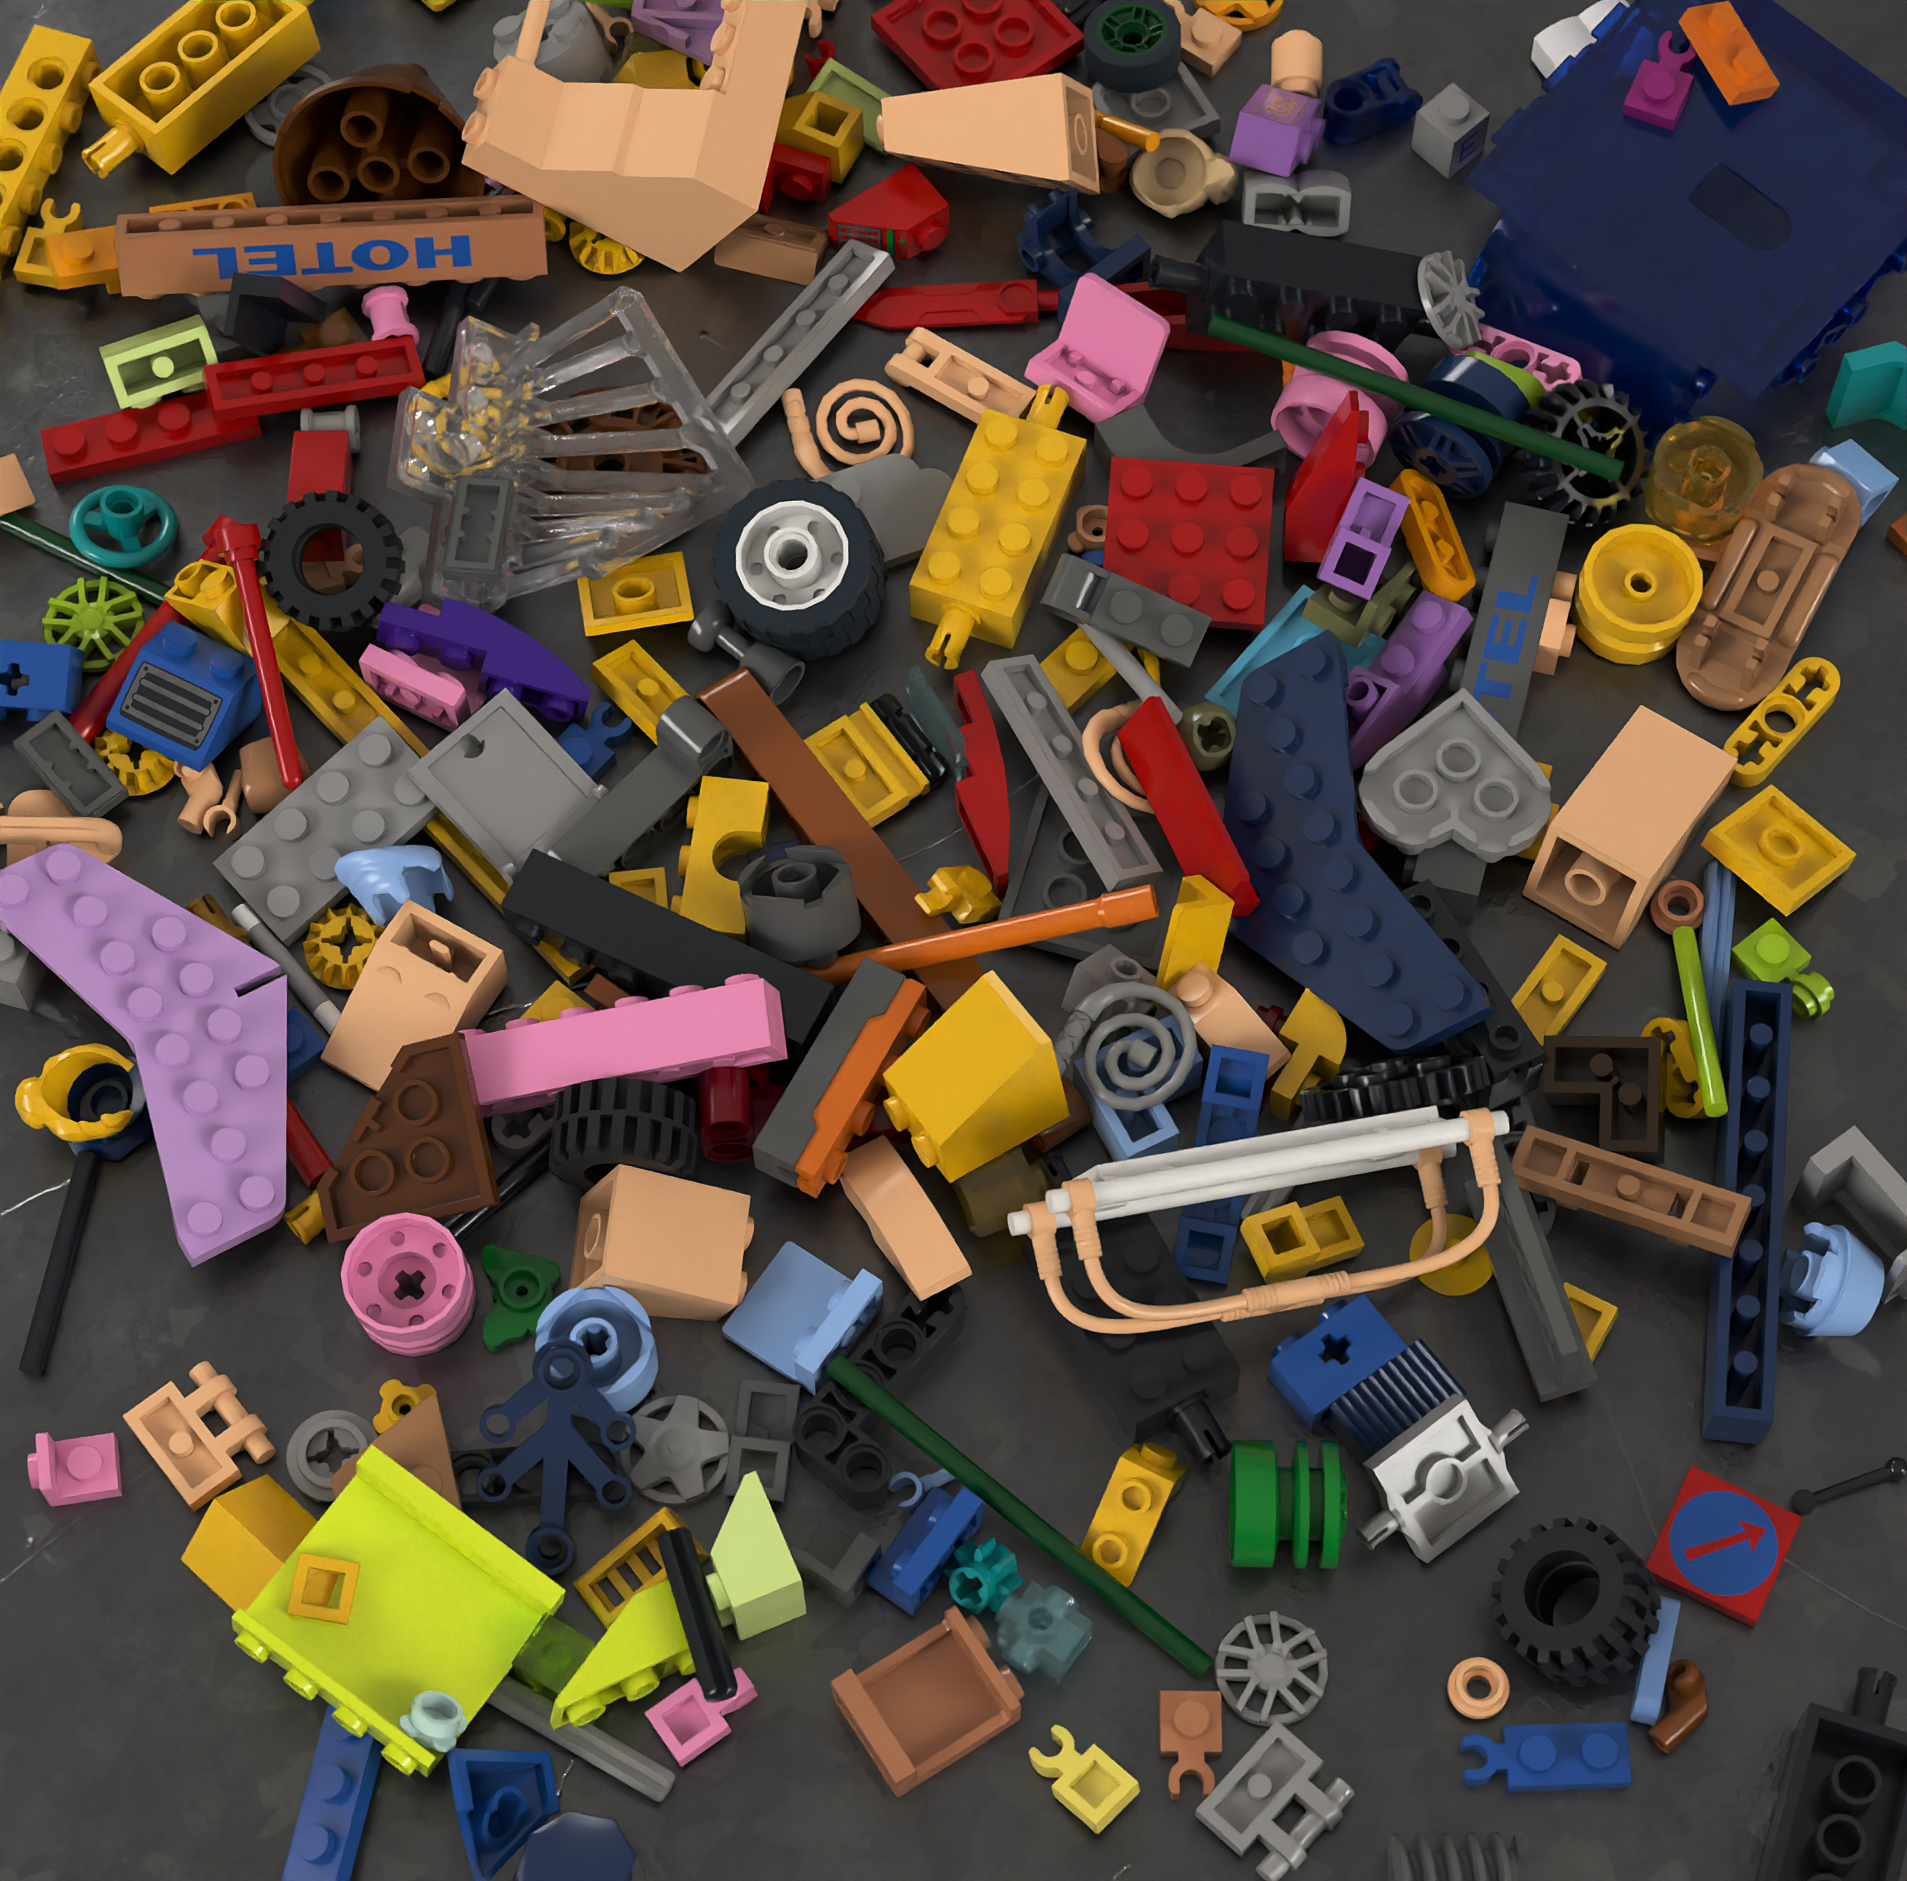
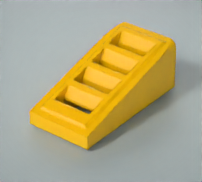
[572,1506,710,1630]

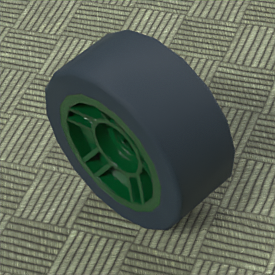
[1084,0,1181,93]

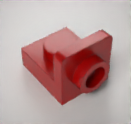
[758,142,832,213]

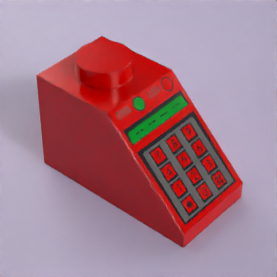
[827,162,950,260]

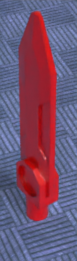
[851,279,1062,330]

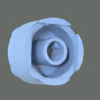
[535,1285,659,1422]

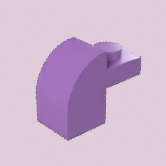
[1316,477,1411,600]

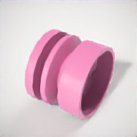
[1270,330,1410,469]
[341,1212,477,1357]

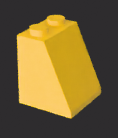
[883,970,1070,1183]

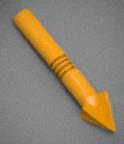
[1094,109,1160,152]

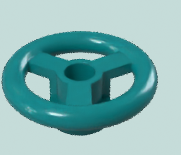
[69,484,178,568]

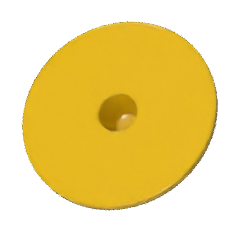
[1409,1214,1493,1297]

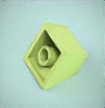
[705,1471,807,1641]

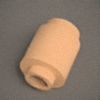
[1271,30,1323,99]

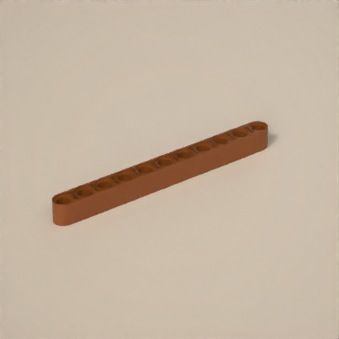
[694,667,1093,1153]

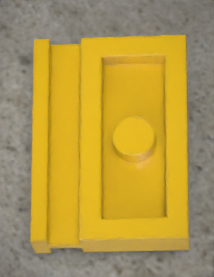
[803,702,930,828]

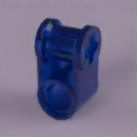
[1321,57,1423,146]

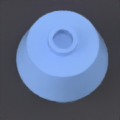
[1778,1222,1884,1336]

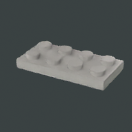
[212,715,441,947]

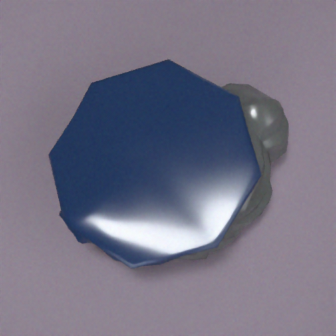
[515,1811,653,1881]

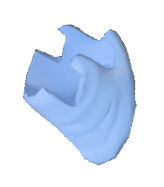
[334,845,454,928]

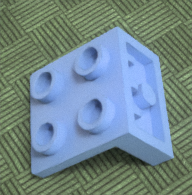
[722,1241,884,1396]

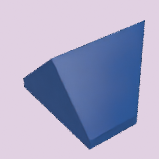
[446,1748,560,1881]

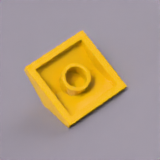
[575,551,694,637]

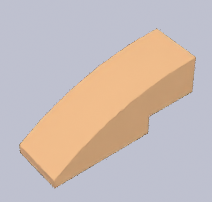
[839,1135,972,1301]

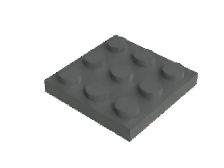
[997,782,1186,977]

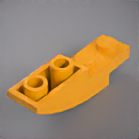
[45,192,257,295]

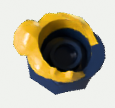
[15,1043,154,1161]

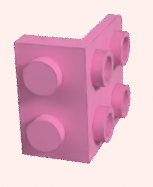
[1024,272,1170,424]

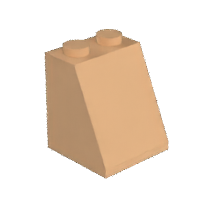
[568,1163,754,1321]

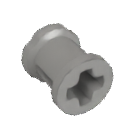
[301,405,361,453]

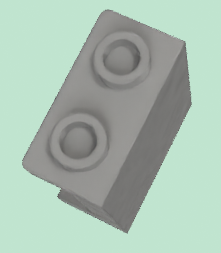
[1790,1125,1907,1304]

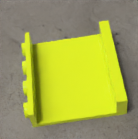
[231,1444,566,1777]

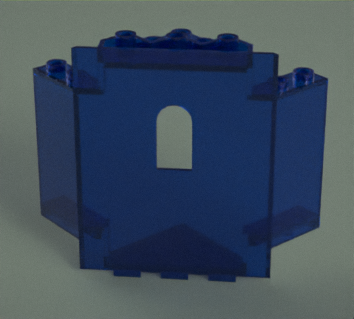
[1463,0,1907,448]

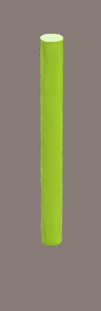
[1672,926,1728,1117]

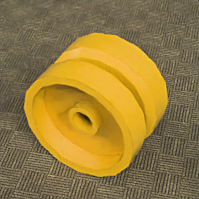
[1570,524,1703,665]

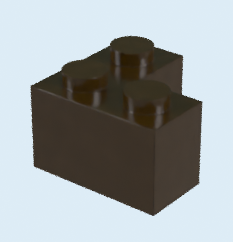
[1542,1035,1667,1164]

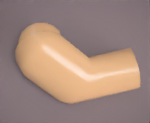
[174,761,223,834]

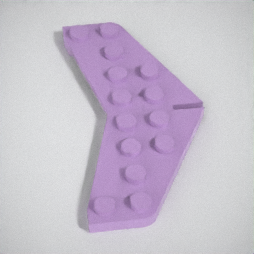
[0,844,287,1268]

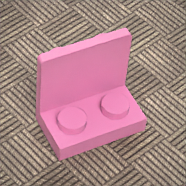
[358,603,487,733]

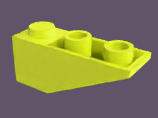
[549,1579,722,1730]

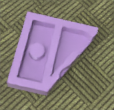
[631,0,725,67]

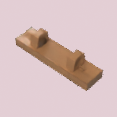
[1510,1125,1752,1258]

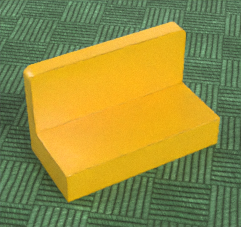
[1151,875,1235,1009]

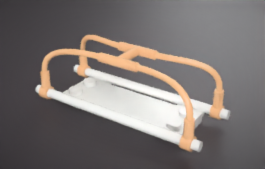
[1008,1105,1509,1334]

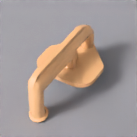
[0,790,123,867]

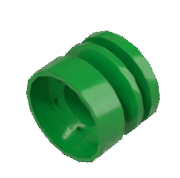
[1229,1439,1347,1569]

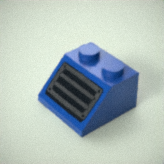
[106,620,262,773]

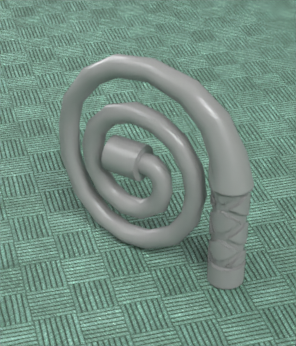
[1053,981,1197,1112]

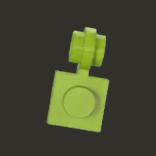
[1730,917,1834,1019]

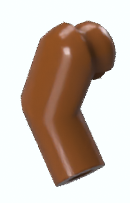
[1648,1659,1708,1754]

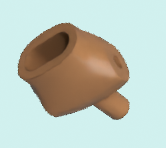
[238,736,313,814]

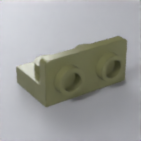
[1301,561,1418,650]

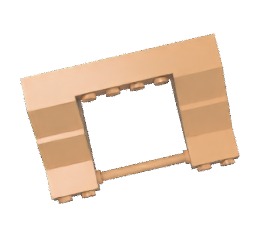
[461,0,808,273]

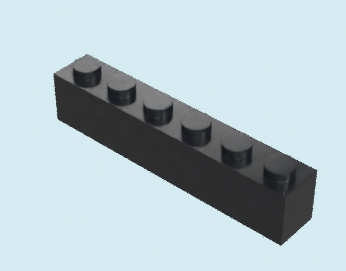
[500,848,839,1061]

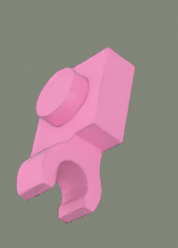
[645,1667,758,1767]

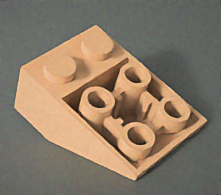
[320,899,510,1092]

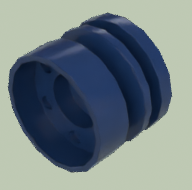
[1388,354,1531,499]

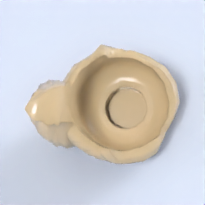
[1129,128,1239,218]

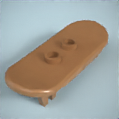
[1676,464,1861,711]

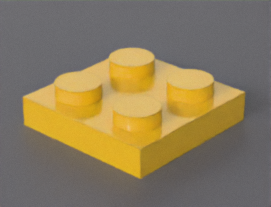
[1701,784,1857,917]

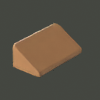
[714,213,829,286]

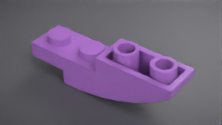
[1345,590,1473,771]

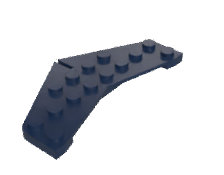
[1223,629,1496,1056]

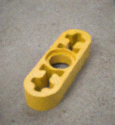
[1723,657,1841,787]

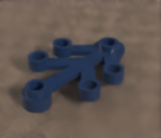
[475,1338,636,1575]

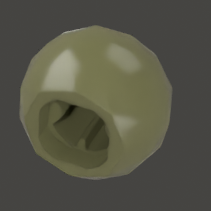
[1175,702,1236,772]

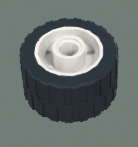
[711,477,888,661]

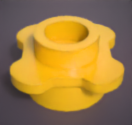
[373,1379,437,1435]

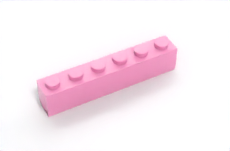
[455,974,788,1118]

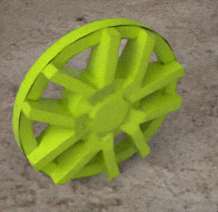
[42,576,146,672]

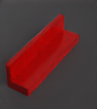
[1116,696,1261,917]

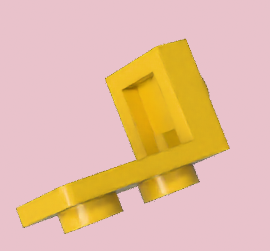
[1080,1442,1189,1587]

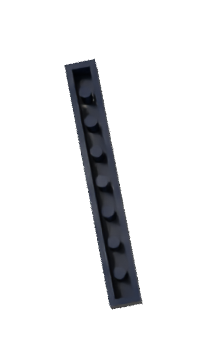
[1702,978,1793,1445]

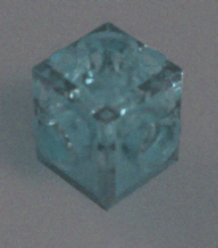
[995,1581,1093,1686]

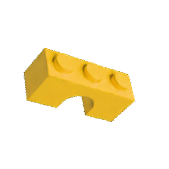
[670,776,772,946]

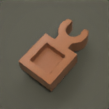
[1159,1691,1222,1800]

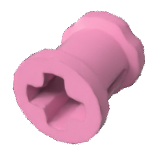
[361,285,419,346]

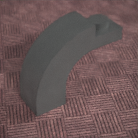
[1094,404,1288,482]

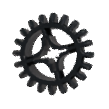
[1512,379,1655,527]

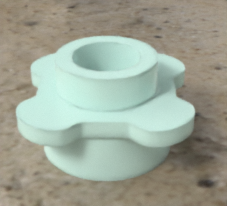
[398,1691,468,1752]

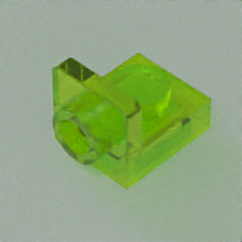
[511,1612,595,1695]

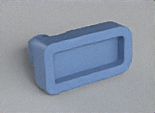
[1630,1596,1681,1726]

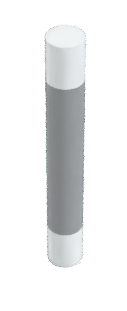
[230,903,342,1036]

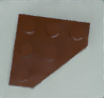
[317,1032,501,1244]

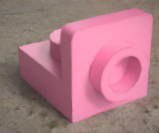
[27,1432,122,1507]

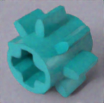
[943,1537,1023,1615]

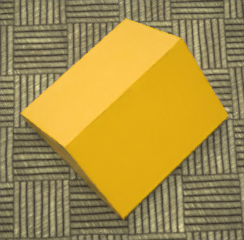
[181,1474,318,1612]

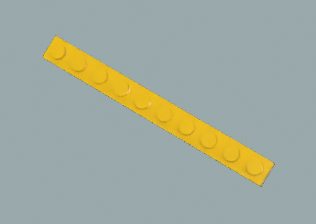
[259,576,596,987]

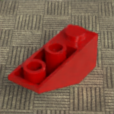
[1282,390,1369,563]

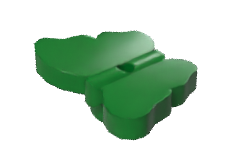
[481,1244,560,1352]

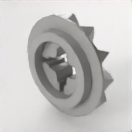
[286,1410,378,1502]

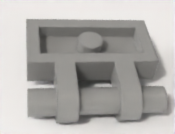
[1195,1720,1355,1881]

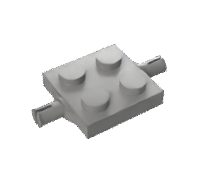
[1355,1393,1529,1563]

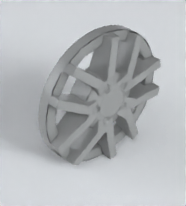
[1418,250,1485,350]
[1214,1611,1329,1727]

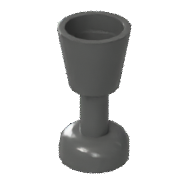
[687,599,805,705]

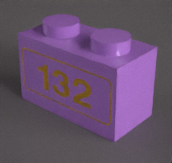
[1228,84,1325,178]

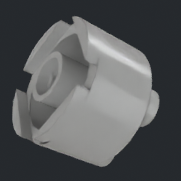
[493,0,613,83]

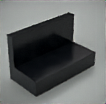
[223,272,328,357]

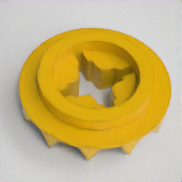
[569,221,646,274]
[94,728,176,796]
[303,902,386,990]

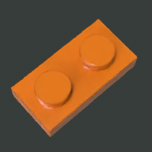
[1678,0,1781,106]

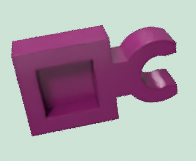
[1623,30,1699,131]

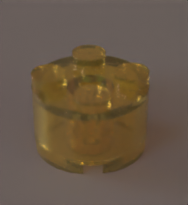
[1645,416,1764,546]

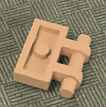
[123,1361,276,1512]

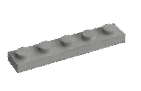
[688,238,895,449]
[981,654,1163,893]

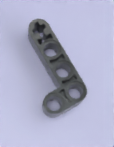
[547,695,734,882]

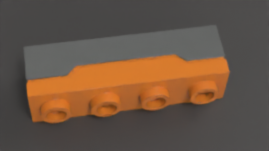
[752,957,931,1198]

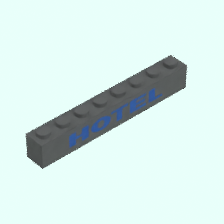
[1401,501,1570,920]

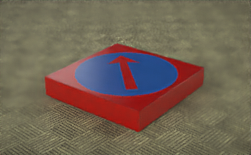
[1646,1465,1802,1627]

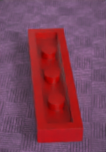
[202,335,425,422]
[40,391,262,485]

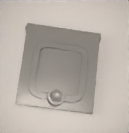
[406,688,609,885]

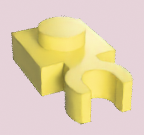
[1028,1725,1140,1835]

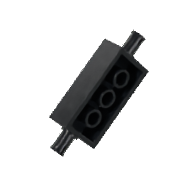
[1148,220,1452,354]
[1021,1152,1241,1467]
[1757,1667,1907,1881]

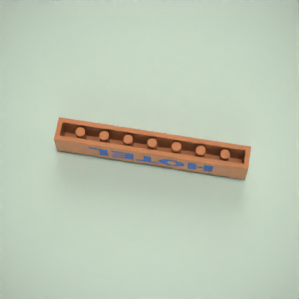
[114,194,548,300]

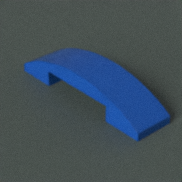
[1173,1044,1270,1285]

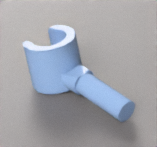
[889,1468,956,1513]

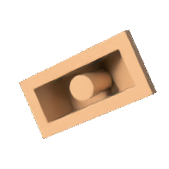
[1164,961,1292,1081]

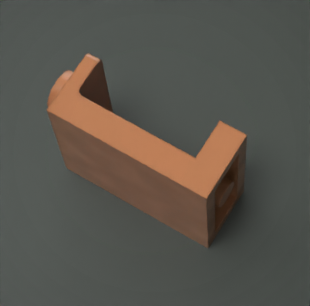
[830,1605,1024,1798]

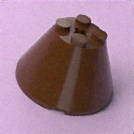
[273,63,485,206]

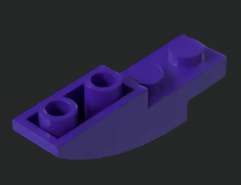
[376,597,591,722]

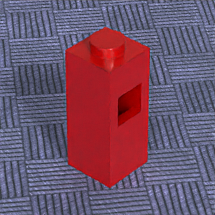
[287,430,353,562]

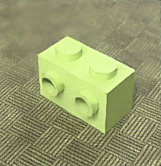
[98,314,219,409]

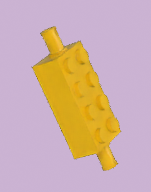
[81,0,321,179]
[909,384,1087,670]

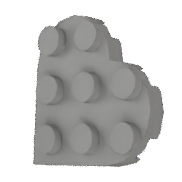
[1357,687,1552,863]

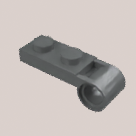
[1040,553,1212,670]

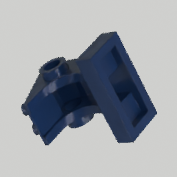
[1016,187,1151,326]

